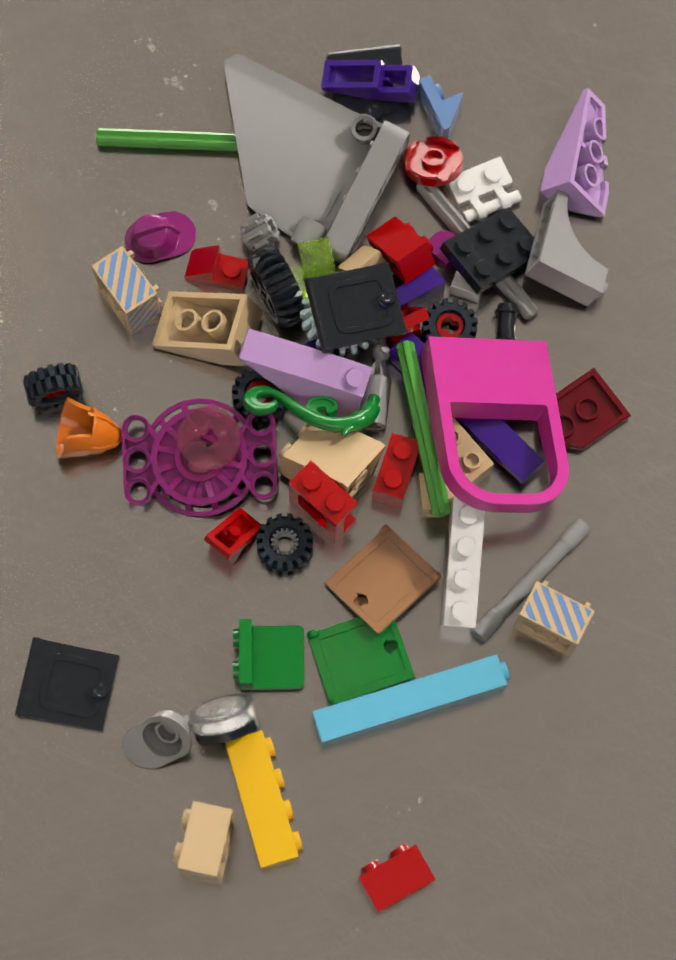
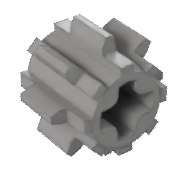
[239,213,280,251]

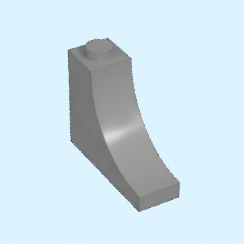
[525,190,609,306]

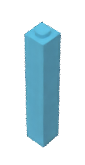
[312,654,510,747]

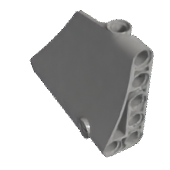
[224,54,411,264]

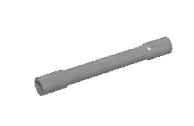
[471,518,591,642]

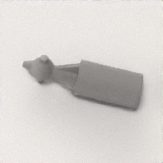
[360,338,392,430]

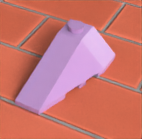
[540,88,609,217]
[238,328,372,417]

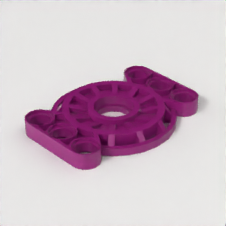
[122,398,279,517]

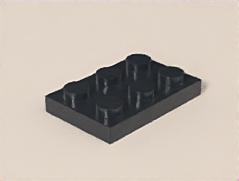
[439,208,534,295]

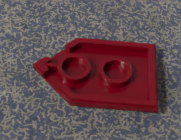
[538,368,631,451]

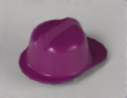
[124,211,196,263]

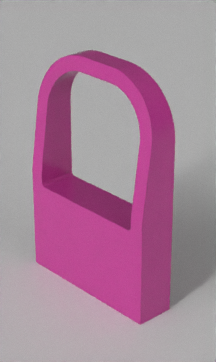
[420,336,569,513]

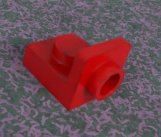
[390,307,430,346]

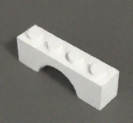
[441,497,485,628]

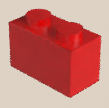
[366,216,436,284]
[372,433,419,509]
[358,843,436,914]

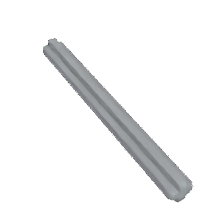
[416,184,539,320]

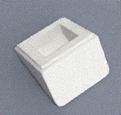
[449,271,482,303]

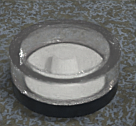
[189,694,259,745]

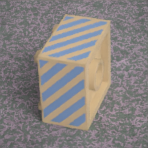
[91,246,162,335]
[513,580,595,657]

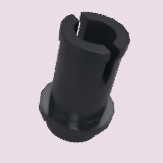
[494,302,519,340]

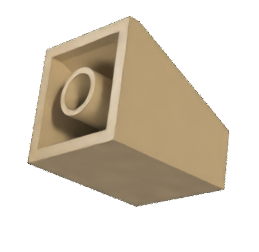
[278,423,386,498]

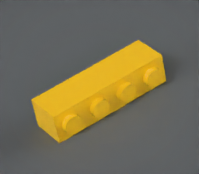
[225,730,303,871]

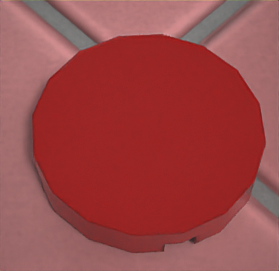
[404,136,464,187]

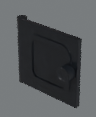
[326,44,411,127]
[304,262,407,353]
[15,637,119,732]

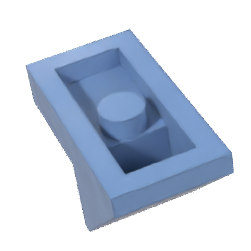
[418,75,464,139]

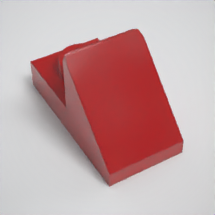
[185,245,249,292]
[204,507,262,564]

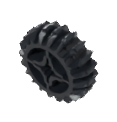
[248,246,305,329]

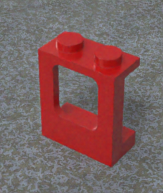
[289,461,358,544]

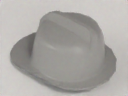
[122,710,192,769]

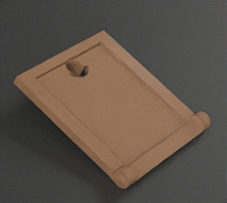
[324,524,442,636]

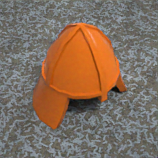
[56,397,122,459]

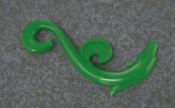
[243,386,380,436]

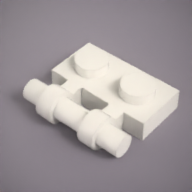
[447,156,522,223]

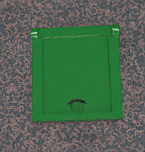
[307,617,416,706]

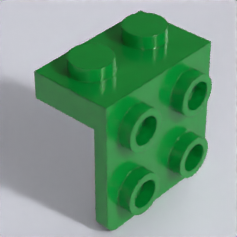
[233,619,304,690]

